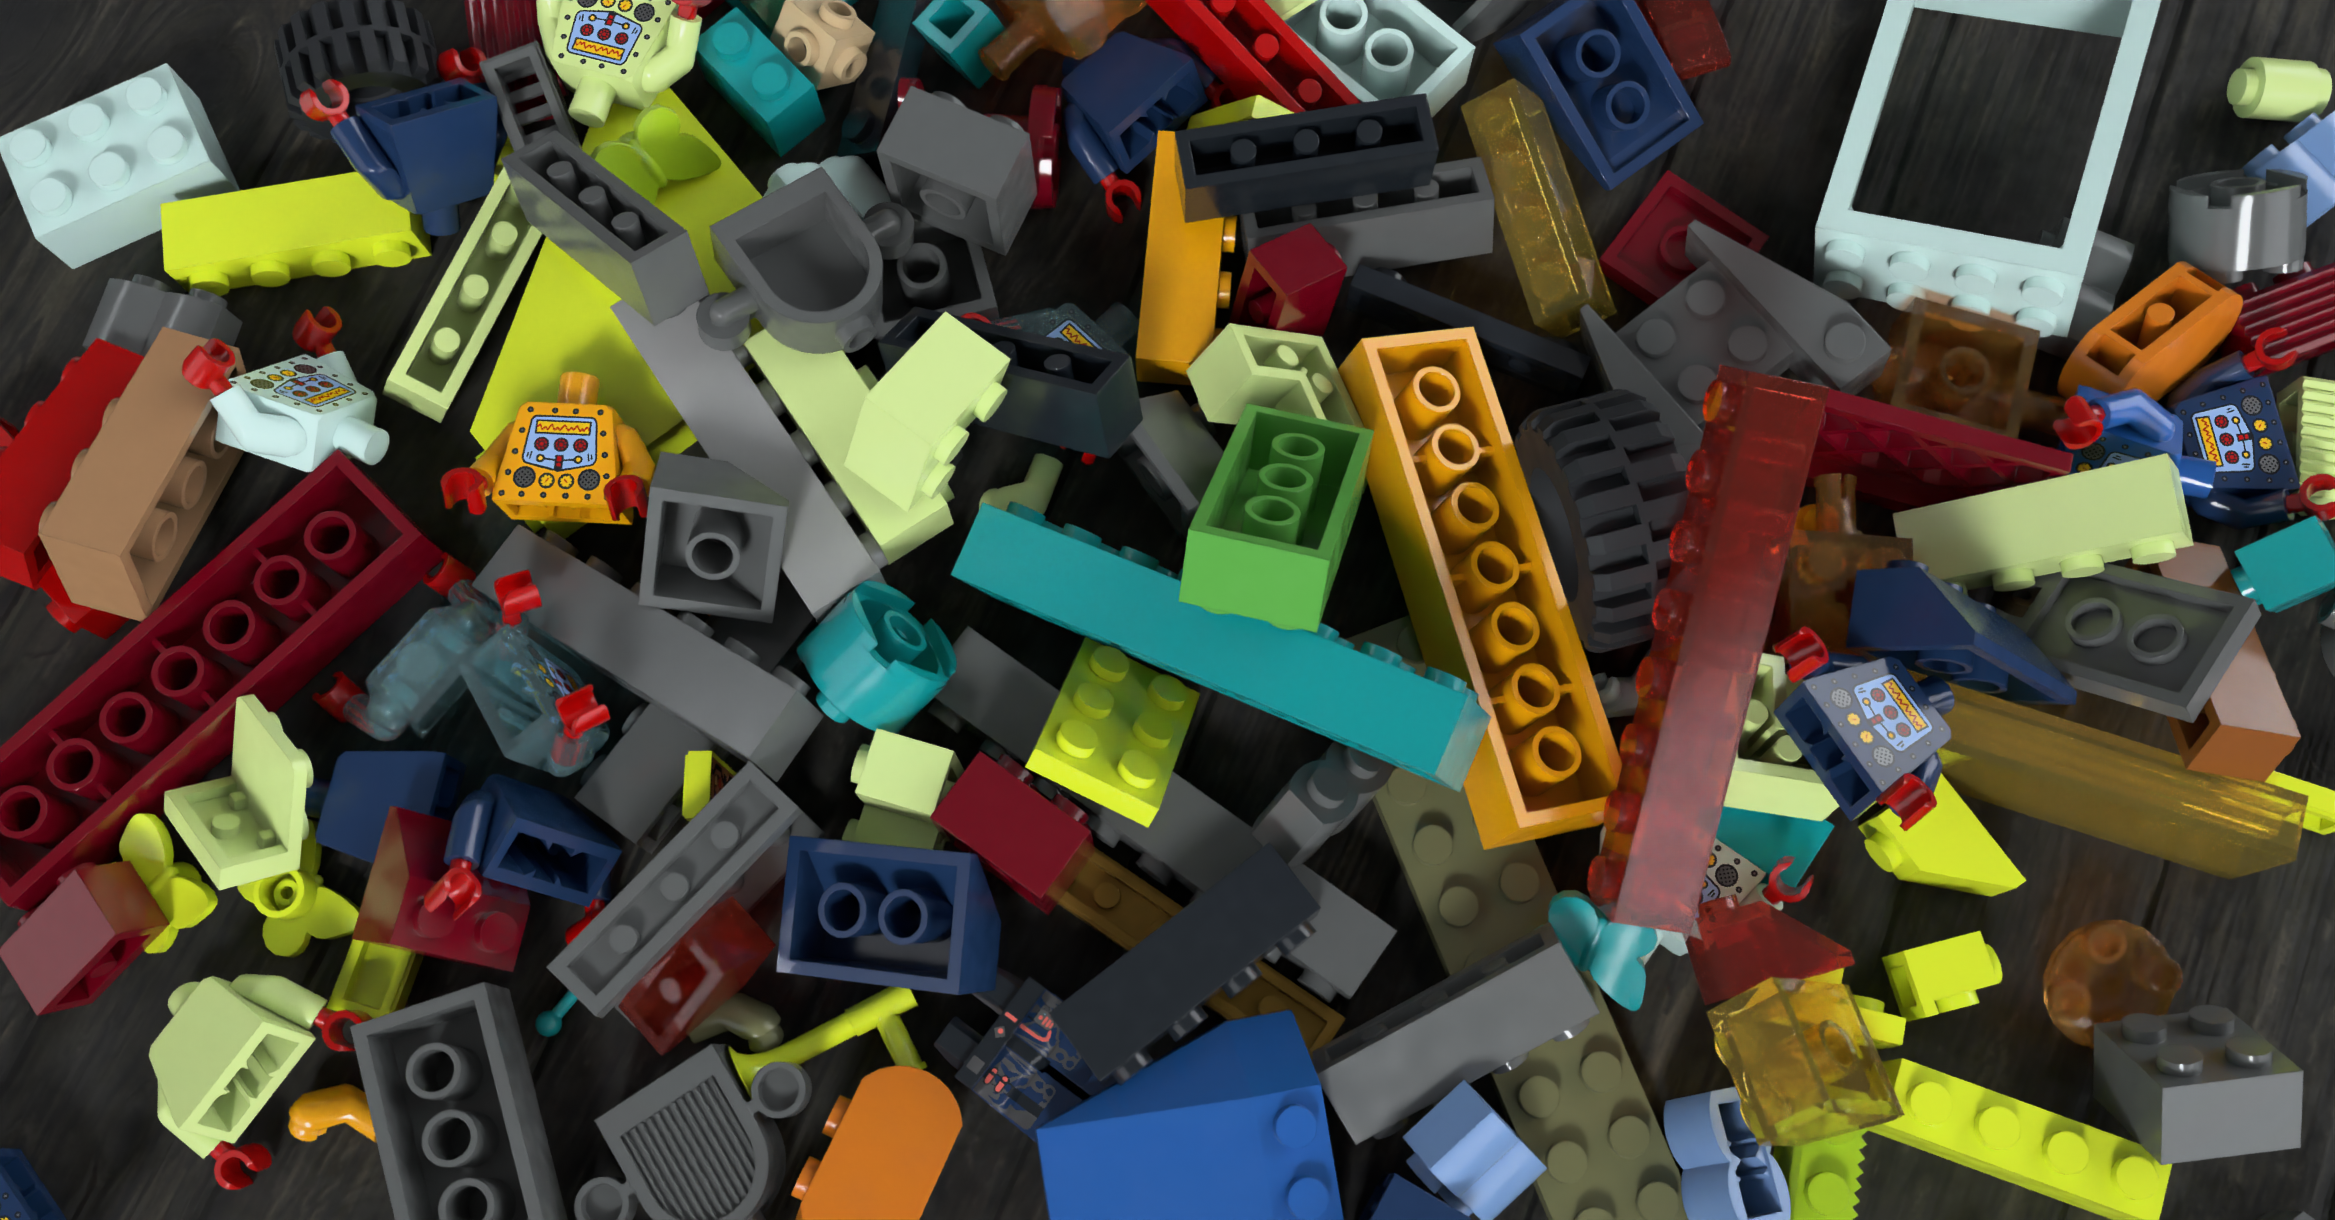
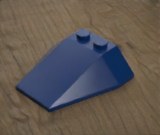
[1035,1009,1344,1220]

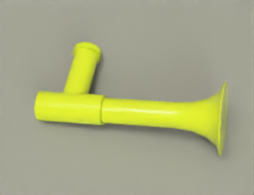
[728,986,927,1099]

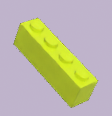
[160,172,432,296]
[1863,1058,2172,1220]

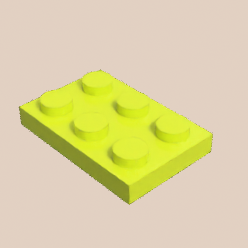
[1025,637,1200,828]

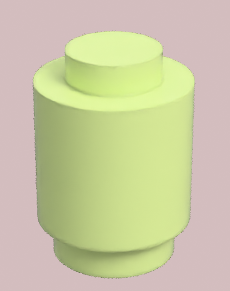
[2227,57,2332,122]

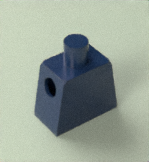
[305,751,467,864]

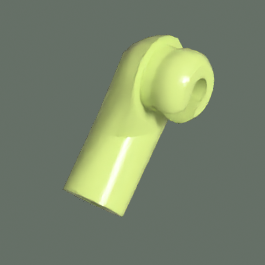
[979,454,1063,515]

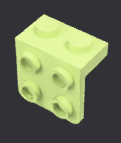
[164,694,314,890]

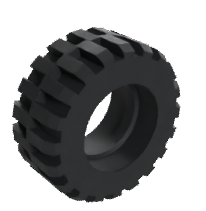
[1515,389,1708,653]

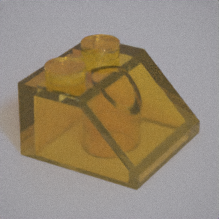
[1706,977,1905,1146]

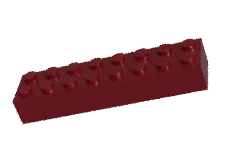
[0,449,444,911]

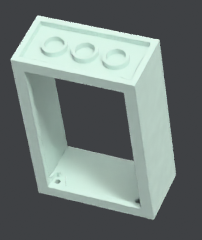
[1814,0,2161,337]

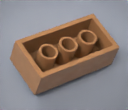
[38,327,246,622]

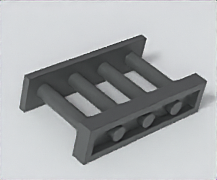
[547,761,826,1028]

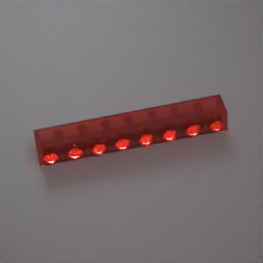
[1588,365,1830,934]

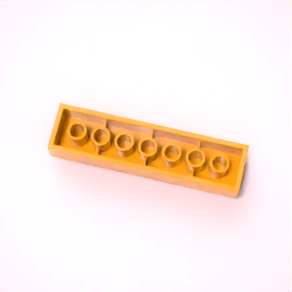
[1337,327,1636,850]

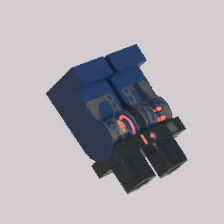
[934,967,1117,1143]

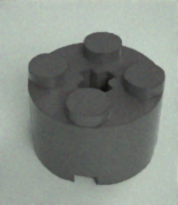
[2168,169,2308,284]

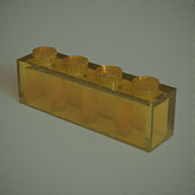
[1460,78,1617,338]

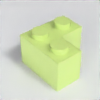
[844,311,1011,512]
[1186,323,1365,428]
[1689,646,1839,822]
[842,728,964,850]

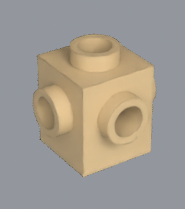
[770,0,875,90]

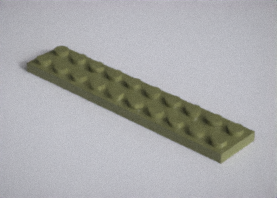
[1345,615,1688,1220]

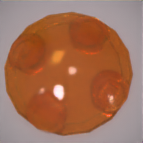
[2043,919,2183,1049]

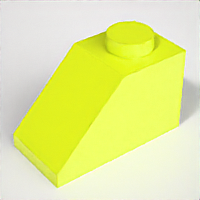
[1858,773,2027,897]

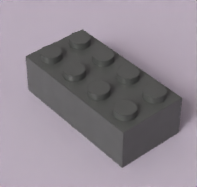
[350,982,568,1220]

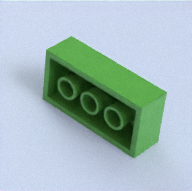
[1179,403,1374,633]

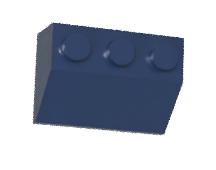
[1846,560,2077,705]
[776,835,1001,995]

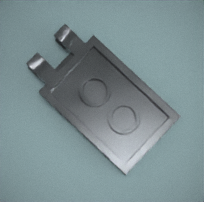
[1996,563,2261,723]

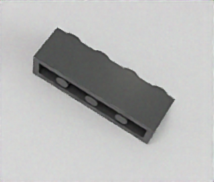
[501,130,709,326]
[1240,157,1495,277]
[1313,922,1600,1145]

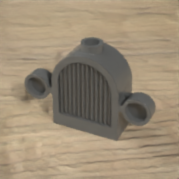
[696,166,914,354]
[574,1044,812,1220]

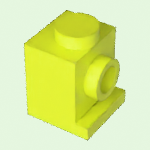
[1882,931,2002,1022]

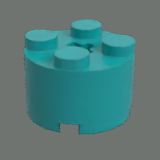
[797,580,957,734]

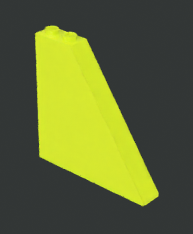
[470,87,765,539]

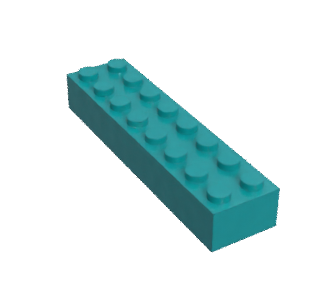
[951,501,1491,793]

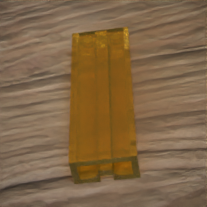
[1907,669,2309,880]

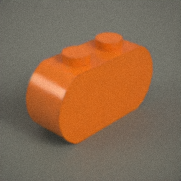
[2057,261,2243,402]
[791,1066,963,1220]

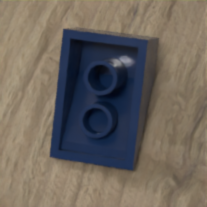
[1493,0,1704,191]

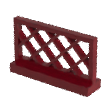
[1762,384,2074,512]

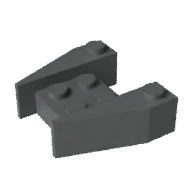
[1580,220,1892,510]

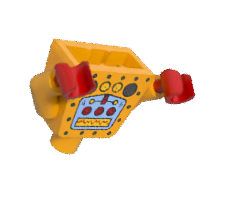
[441,372,656,525]

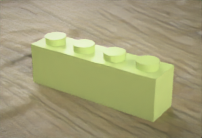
[382,167,543,423]
[744,329,955,565]
[1893,453,2194,596]

